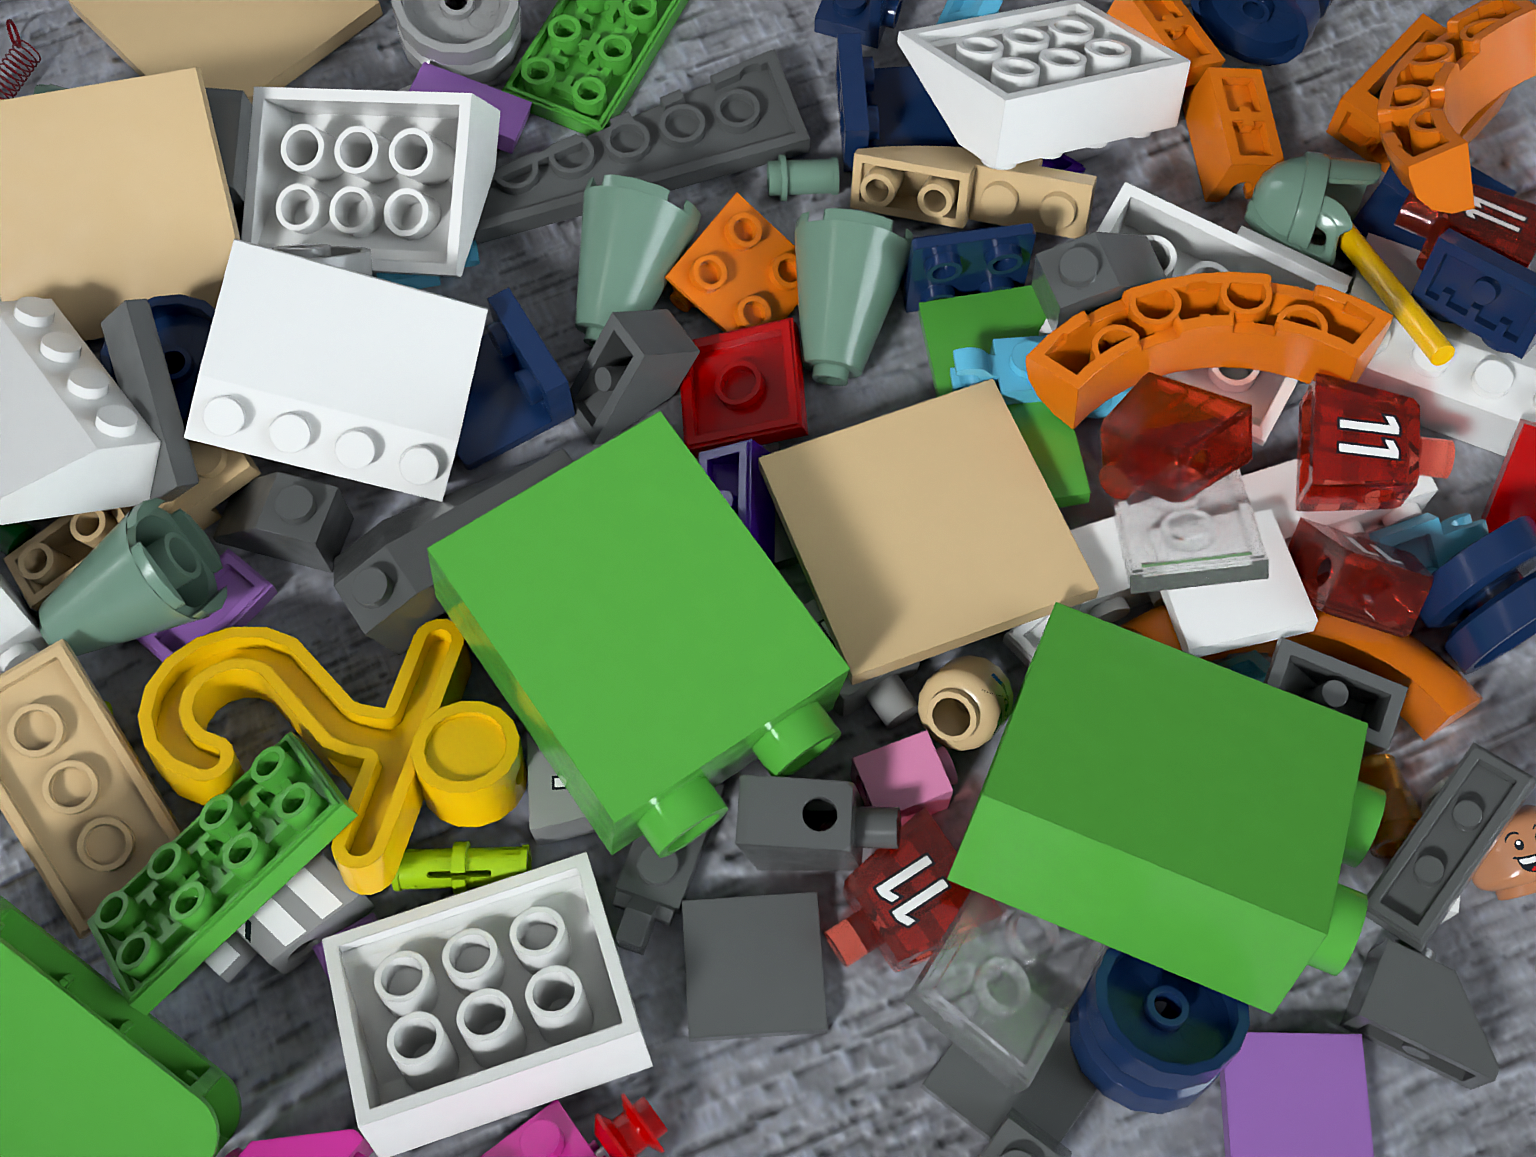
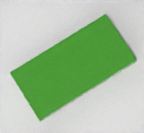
[501,0,689,136]
[918,285,1091,508]
[87,731,358,1016]

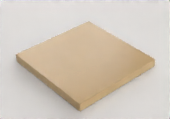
[68,0,383,104]
[0,67,241,341]
[758,378,1099,685]

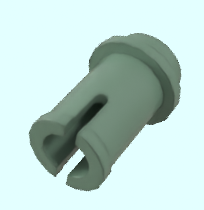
[767,154,839,201]

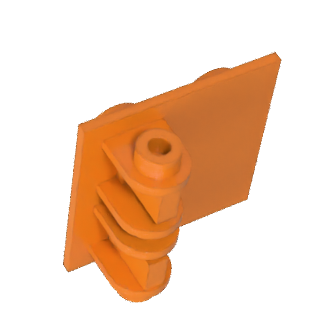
[665,192,798,332]

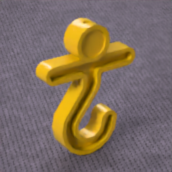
[137,619,528,895]

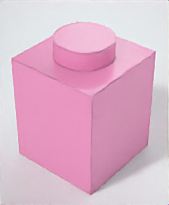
[850,730,958,826]

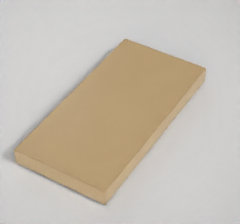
[0,639,183,939]

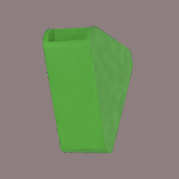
[0,895,242,1157]

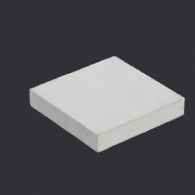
[1144,509,1318,657]

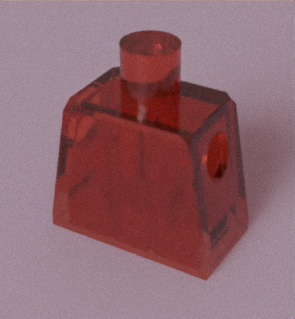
[1099,372,1252,503]

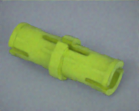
[392,841,532,895]

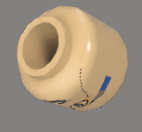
[918,655,1014,751]

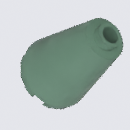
[575,174,701,347]
[794,208,914,386]
[39,498,227,656]

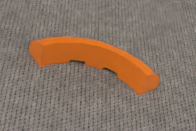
[1377,0,1536,214]
[1025,272,1394,430]
[1119,595,1483,741]

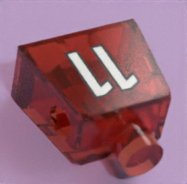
[1394,183,1536,270]
[1295,373,1455,512]
[1288,517,1434,638]
[824,807,1001,973]

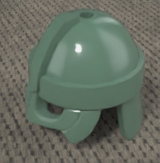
[1244,151,1382,266]

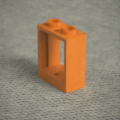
[1326,13,1512,174]

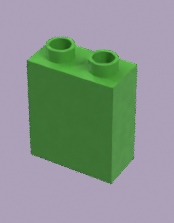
[427,411,850,858]
[947,602,1386,1014]

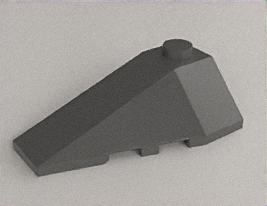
[334,448,574,655]

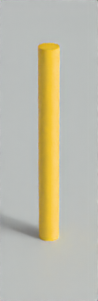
[1337,223,1455,366]

